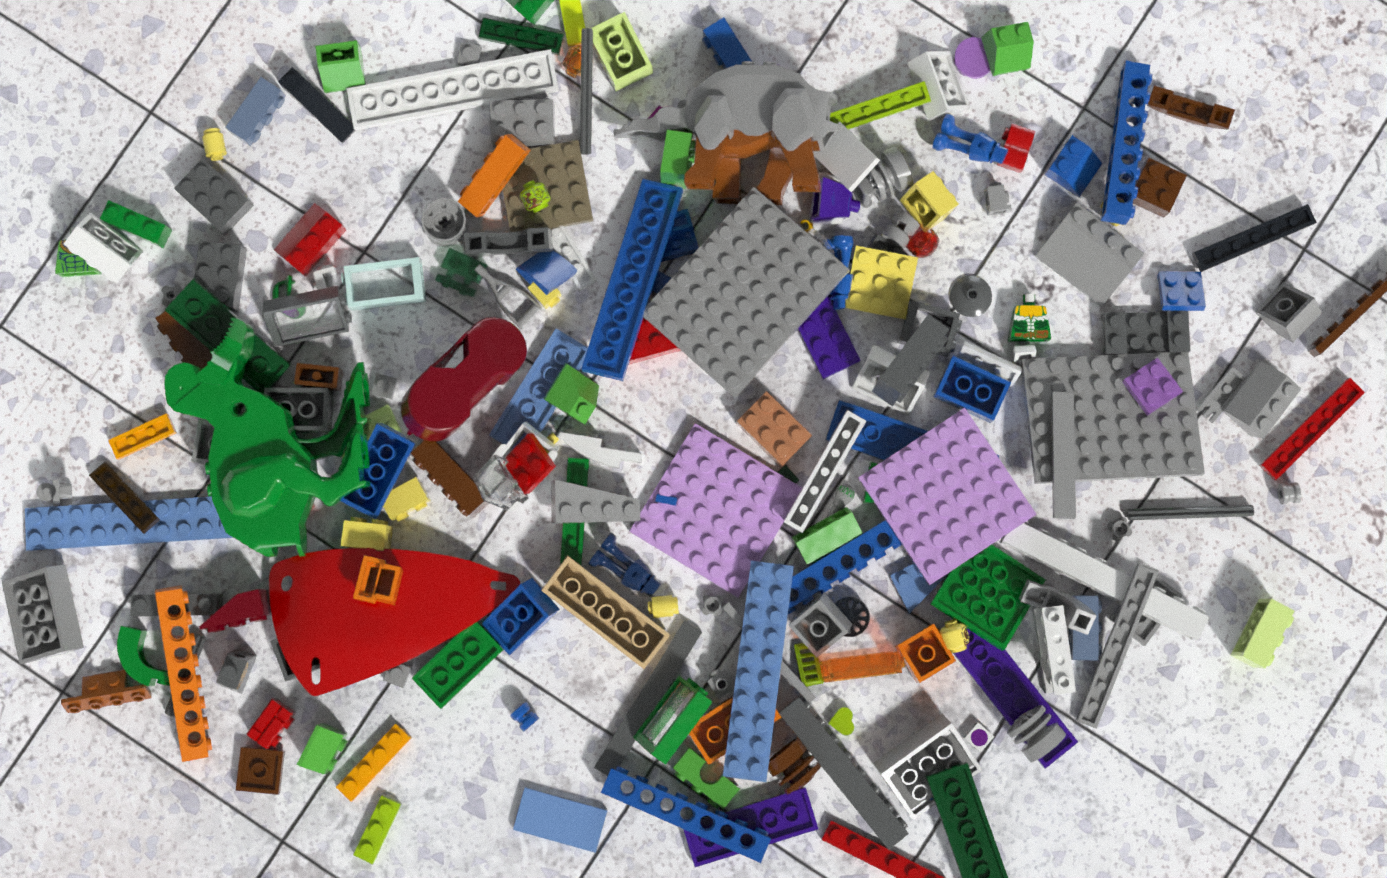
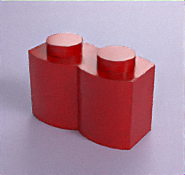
[997,123,1036,173]

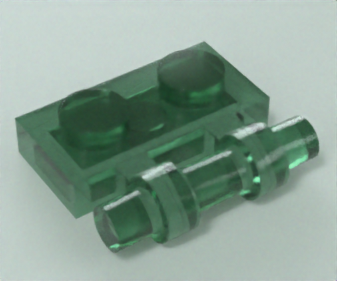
[435,248,488,298]

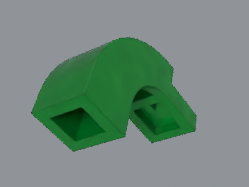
[117,626,179,686]

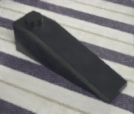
[278,67,356,144]

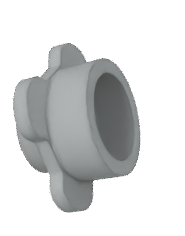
[161,285,183,306]
[1107,517,1132,541]
[702,594,724,616]

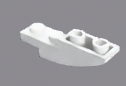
[559,429,643,469]

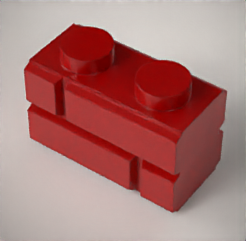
[246,698,296,749]

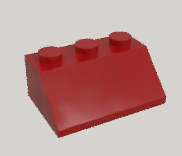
[274,203,346,277]

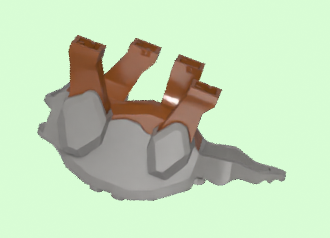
[613,61,839,205]

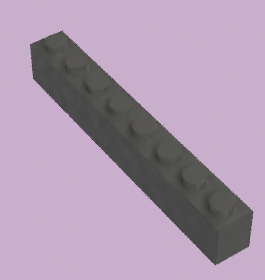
[779,697,909,850]

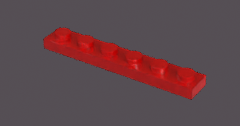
[1259,378,1365,480]
[821,820,945,878]

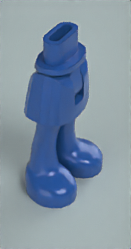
[932,113,1008,164]
[822,235,853,310]

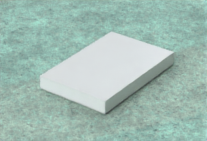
[814,122,880,192]

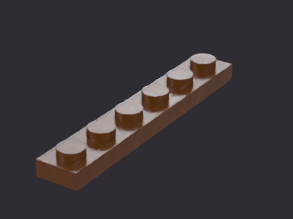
[1308,272,1387,357]

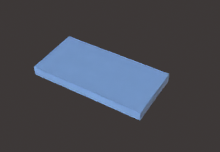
[513,787,608,853]

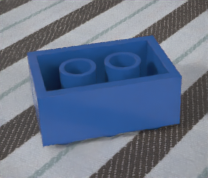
[933,356,1011,423]

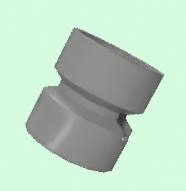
[881,210,920,250]

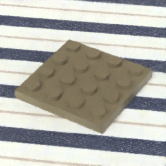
[503,140,593,232]

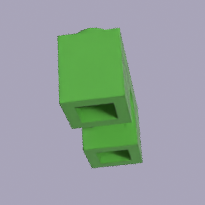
[673,747,740,809]

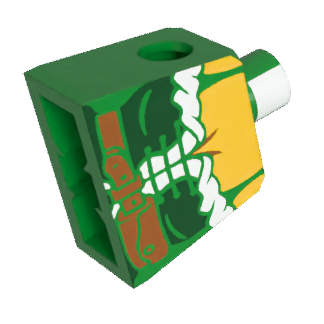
[1008,294,1051,342]

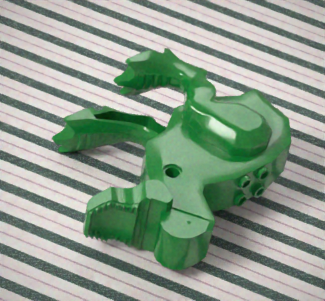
[164,318,371,557]

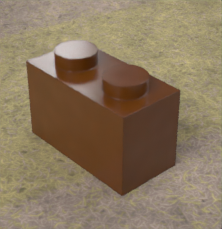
[294,363,343,391]

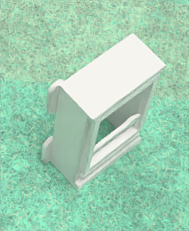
[476,422,559,511]

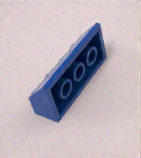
[340,423,416,519]

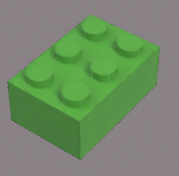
[660,130,696,190]

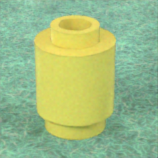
[202,128,227,161]
[648,595,679,618]

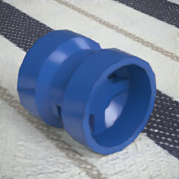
[510,702,539,732]

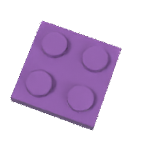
[1122,357,1183,416]

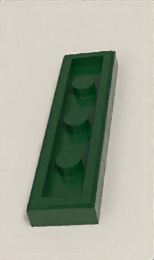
[478,17,564,56]

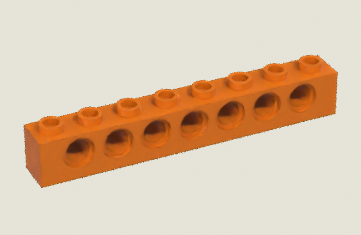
[155,585,212,762]

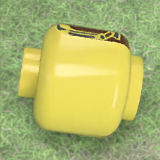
[940,619,970,653]

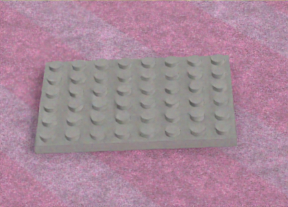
[643,187,850,398]
[1021,352,1205,484]

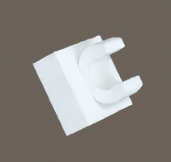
[1012,341,1036,366]

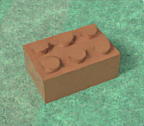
[736,391,812,468]

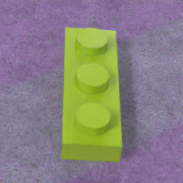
[353,795,402,864]

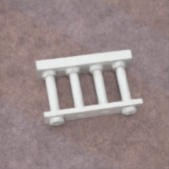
[1032,605,1076,695]

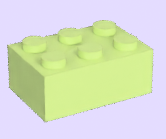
[591,12,653,91]
[1230,598,1294,668]

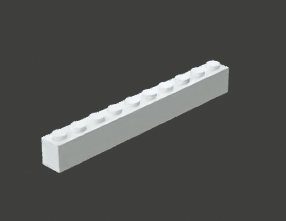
[1001,521,1210,641]

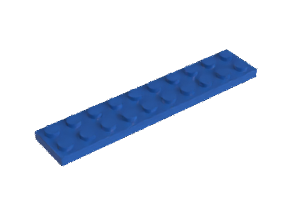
[581,179,683,381]

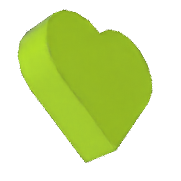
[828,707,854,736]

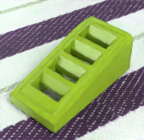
[794,643,823,687]

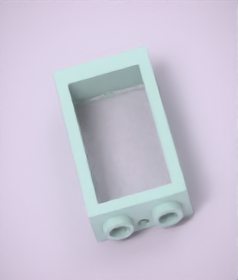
[341,257,426,311]

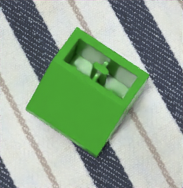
[315,40,366,93]

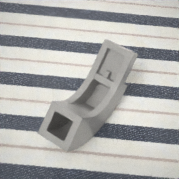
[1019,579,1097,635]

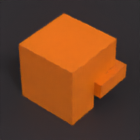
[353,555,403,605]

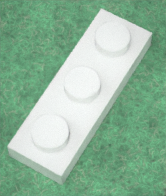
[957,341,1022,387]

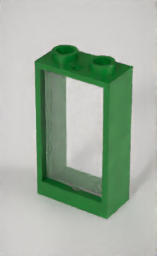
[633,676,712,765]

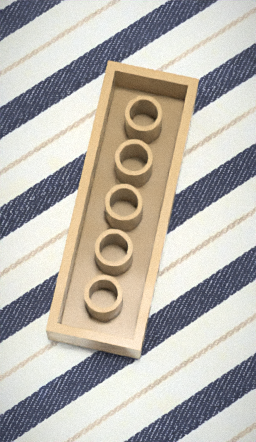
[541,555,670,669]

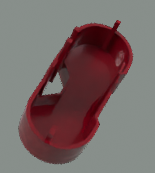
[401,317,527,441]

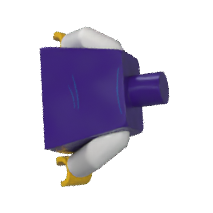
[800,172,861,233]

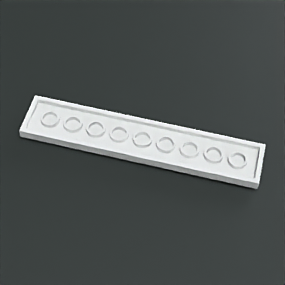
[346,49,559,130]

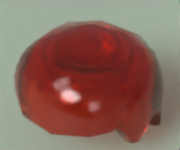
[906,229,940,258]

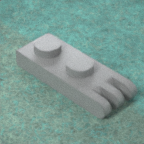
[1196,366,1246,423]

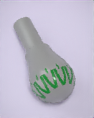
[825,484,855,518]

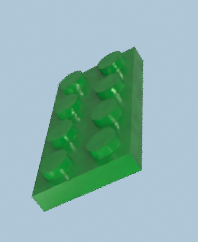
[412,621,504,709]

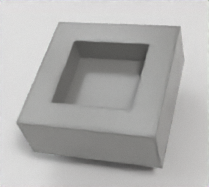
[457,43,482,66]
[371,373,398,400]
[383,664,412,688]

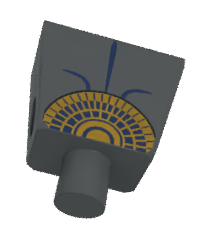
[216,648,257,694]

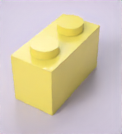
[383,477,431,522]

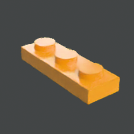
[108,413,177,460]

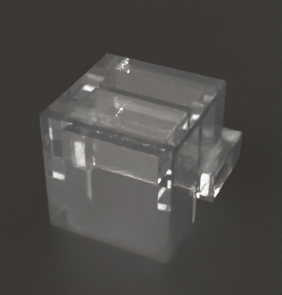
[473,454,529,511]

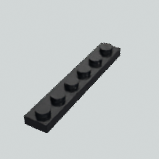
[1192,204,1317,272]

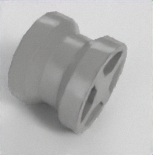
[1278,482,1301,505]

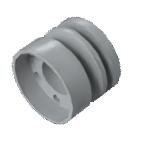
[866,146,914,202]
[421,197,467,247]
[1007,705,1066,762]

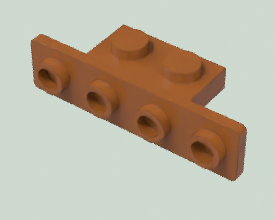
[61,670,152,713]

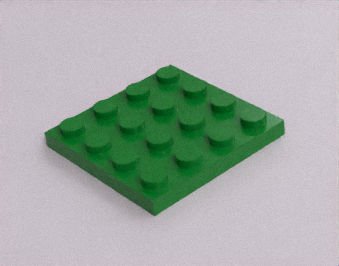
[930,544,1046,651]

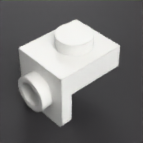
[313,265,338,290]

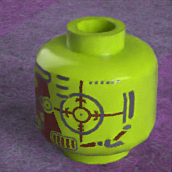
[519,180,551,213]

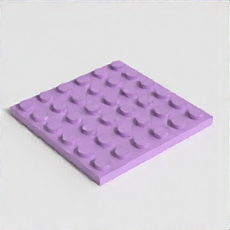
[858,408,1037,585]
[629,423,802,597]

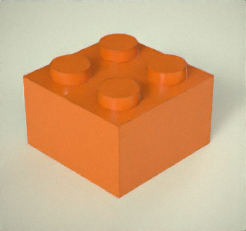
[894,624,956,683]

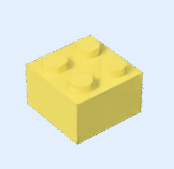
[900,171,959,233]
[341,517,393,551]

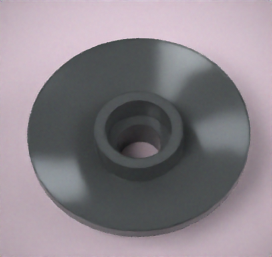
[950,275,992,317]

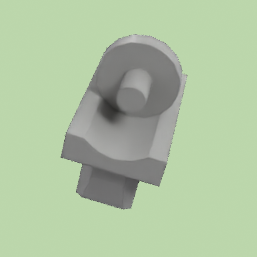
[36,480,72,504]

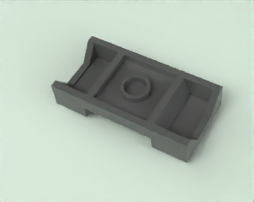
[1101,311,1191,355]

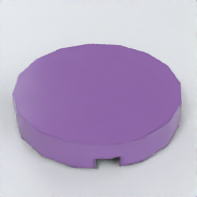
[954,37,991,79]

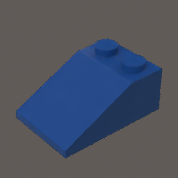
[482,578,560,655]

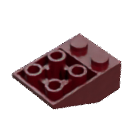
[199,589,272,633]

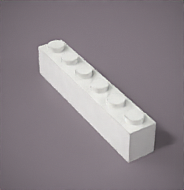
[784,410,866,533]

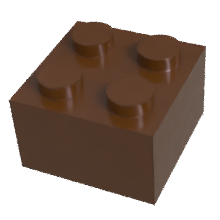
[1133,158,1187,218]

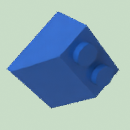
[1045,135,1103,198]

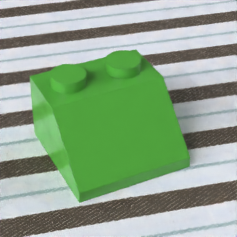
[981,22,1034,76]
[296,723,348,774]

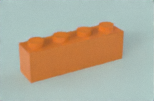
[457,134,531,217]

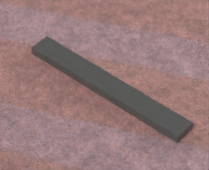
[594,621,702,776]

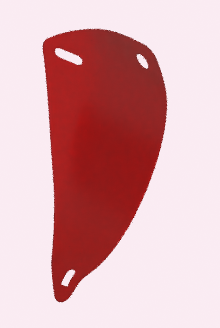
[269,548,521,696]

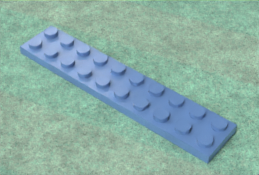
[25,496,233,551]
[723,561,794,782]

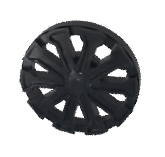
[835,597,870,637]

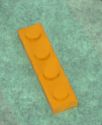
[336,723,412,802]

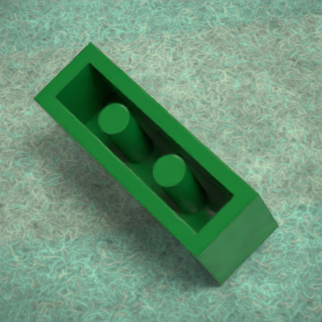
[100,200,172,249]

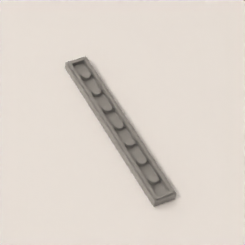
[1076,562,1159,729]

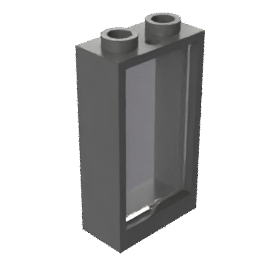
[262,286,352,347]

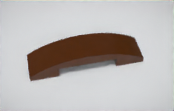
[1147,85,1235,130]

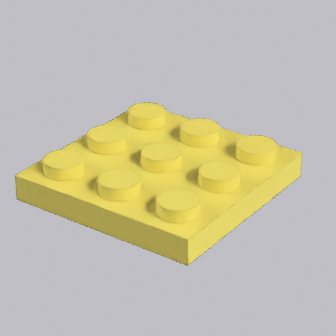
[845,245,918,319]

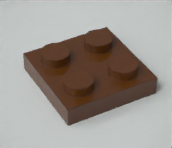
[235,747,285,795]

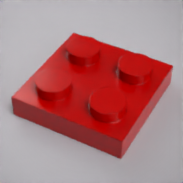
[502,433,556,494]

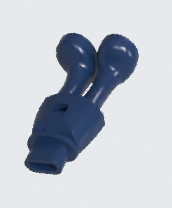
[588,532,661,597]

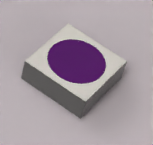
[963,722,994,753]

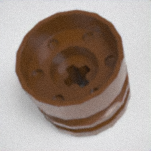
[768,737,821,795]

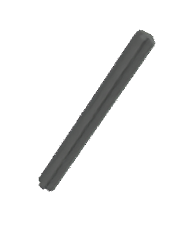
[580,28,593,155]
[1127,505,1254,520]

